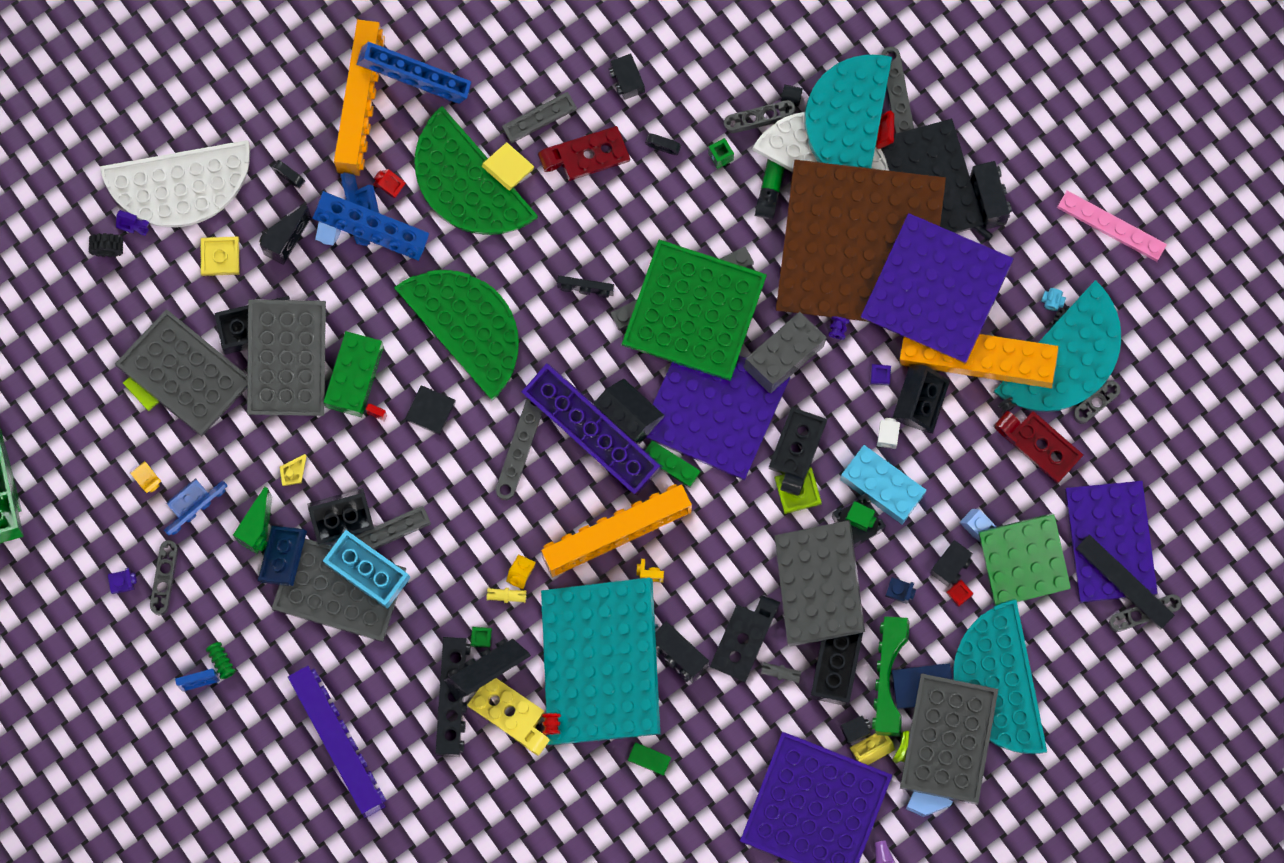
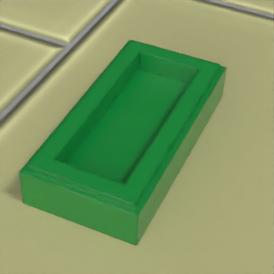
[628,742,671,776]

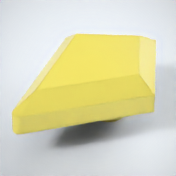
[280,454,307,486]

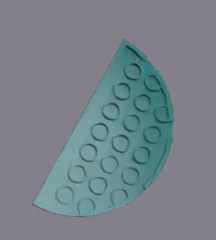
[804,55,892,169]
[993,280,1121,412]
[953,600,1047,754]

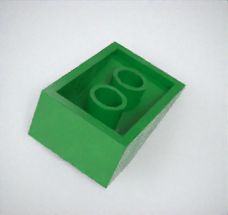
[233,487,272,554]

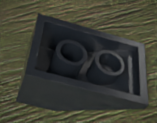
[259,205,312,265]

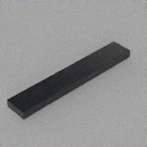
[1076,534,1175,630]

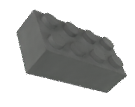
[744,312,827,394]

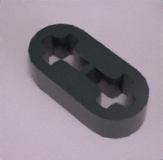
[645,133,681,155]
[272,160,306,189]

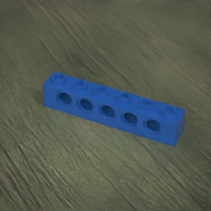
[356,41,471,104]
[312,191,429,261]

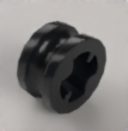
[998,397,1017,414]

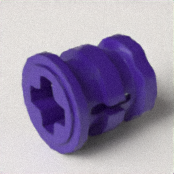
[828,316,850,340]

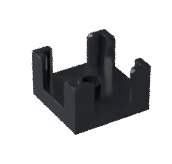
[832,494,886,548]

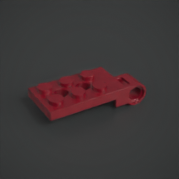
[538,126,630,181]
[993,411,1084,484]

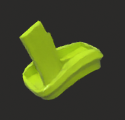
[892,730,910,764]

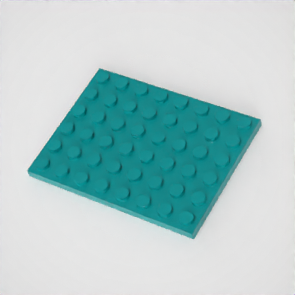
[541,578,660,745]

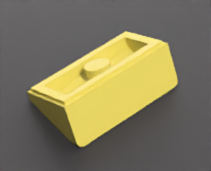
[850,733,895,765]

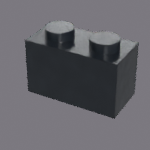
[608,53,645,100]
[930,540,973,587]

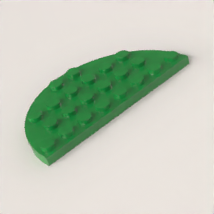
[415,106,538,235]
[394,270,519,401]

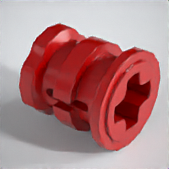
[542,713,561,735]

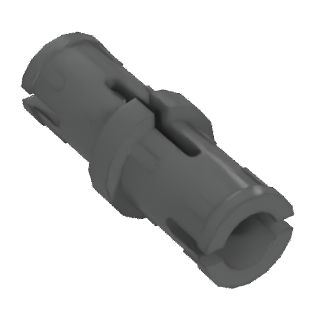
[761,662,801,683]

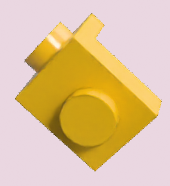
[130,461,161,493]
[506,554,536,589]

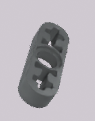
[1074,381,1120,424]

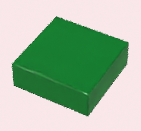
[471,627,492,648]

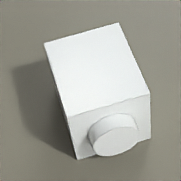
[877,418,900,449]

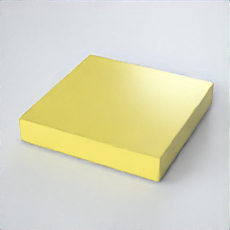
[482,142,534,191]
[201,237,240,276]

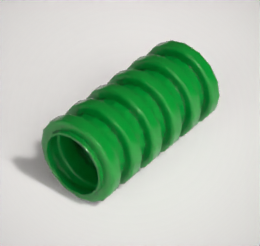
[206,642,236,679]

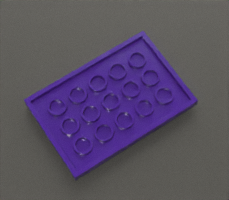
[1065,481,1158,603]

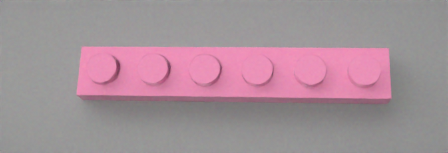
[1057,191,1167,262]

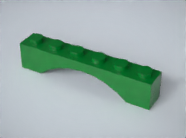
[872,616,910,737]

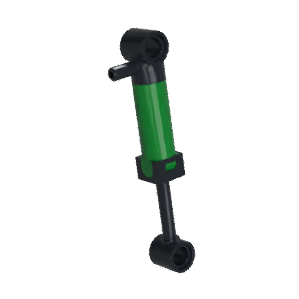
[755,84,803,220]

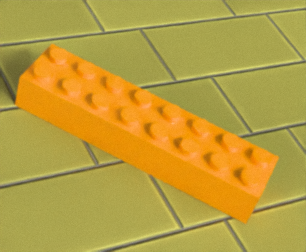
[334,19,385,176]
[900,334,1059,388]
[541,484,692,578]

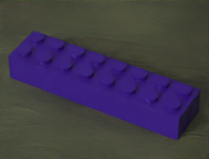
[521,363,663,495]
[288,666,387,818]

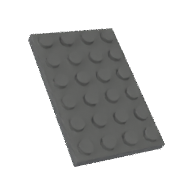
[247,299,326,416]
[115,309,248,437]
[774,520,865,647]
[272,538,407,642]
[900,673,998,805]

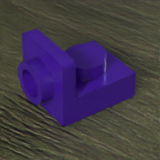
[108,568,137,594]

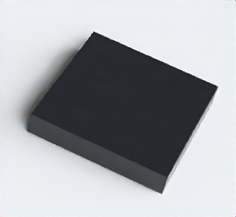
[405,385,456,435]

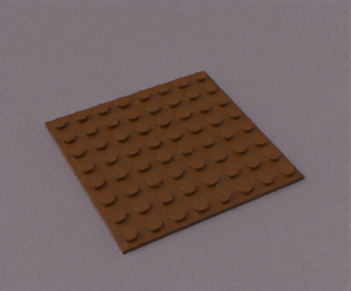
[776,159,946,322]

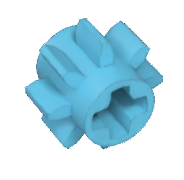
[1041,288,1066,311]

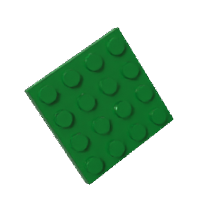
[978,513,1071,606]

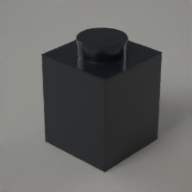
[840,715,872,745]

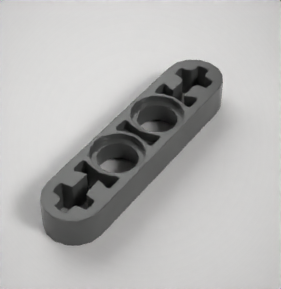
[724,100,796,133]
[150,540,178,616]
[1109,594,1182,632]

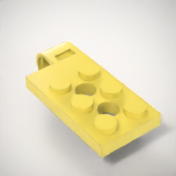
[467,678,550,756]

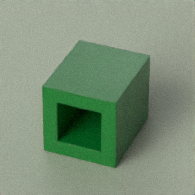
[708,138,734,169]
[845,501,877,532]

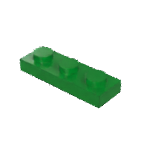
[645,441,701,488]

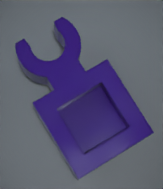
[116,210,149,235]

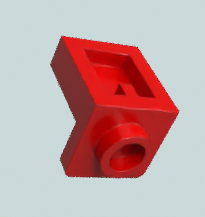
[373,169,406,198]

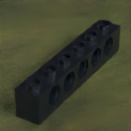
[435,637,471,757]

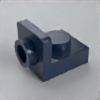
[885,577,916,604]

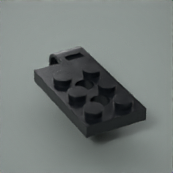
[769,407,828,497]
[710,594,780,682]

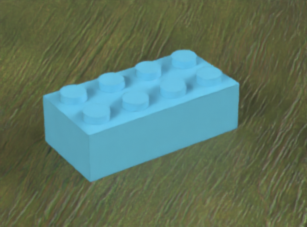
[840,445,926,525]
[323,530,410,609]

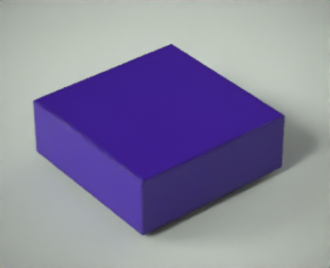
[870,364,891,386]

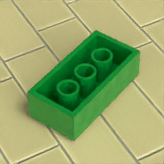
[323,331,384,418]

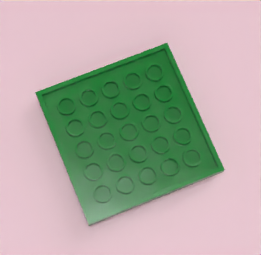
[622,239,767,381]

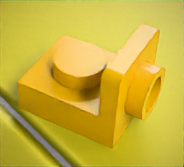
[637,559,664,583]

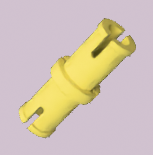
[487,588,526,603]

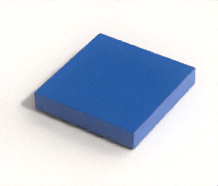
[175,668,220,692]

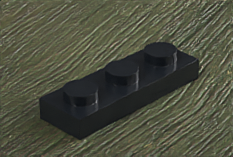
[557,275,615,298]

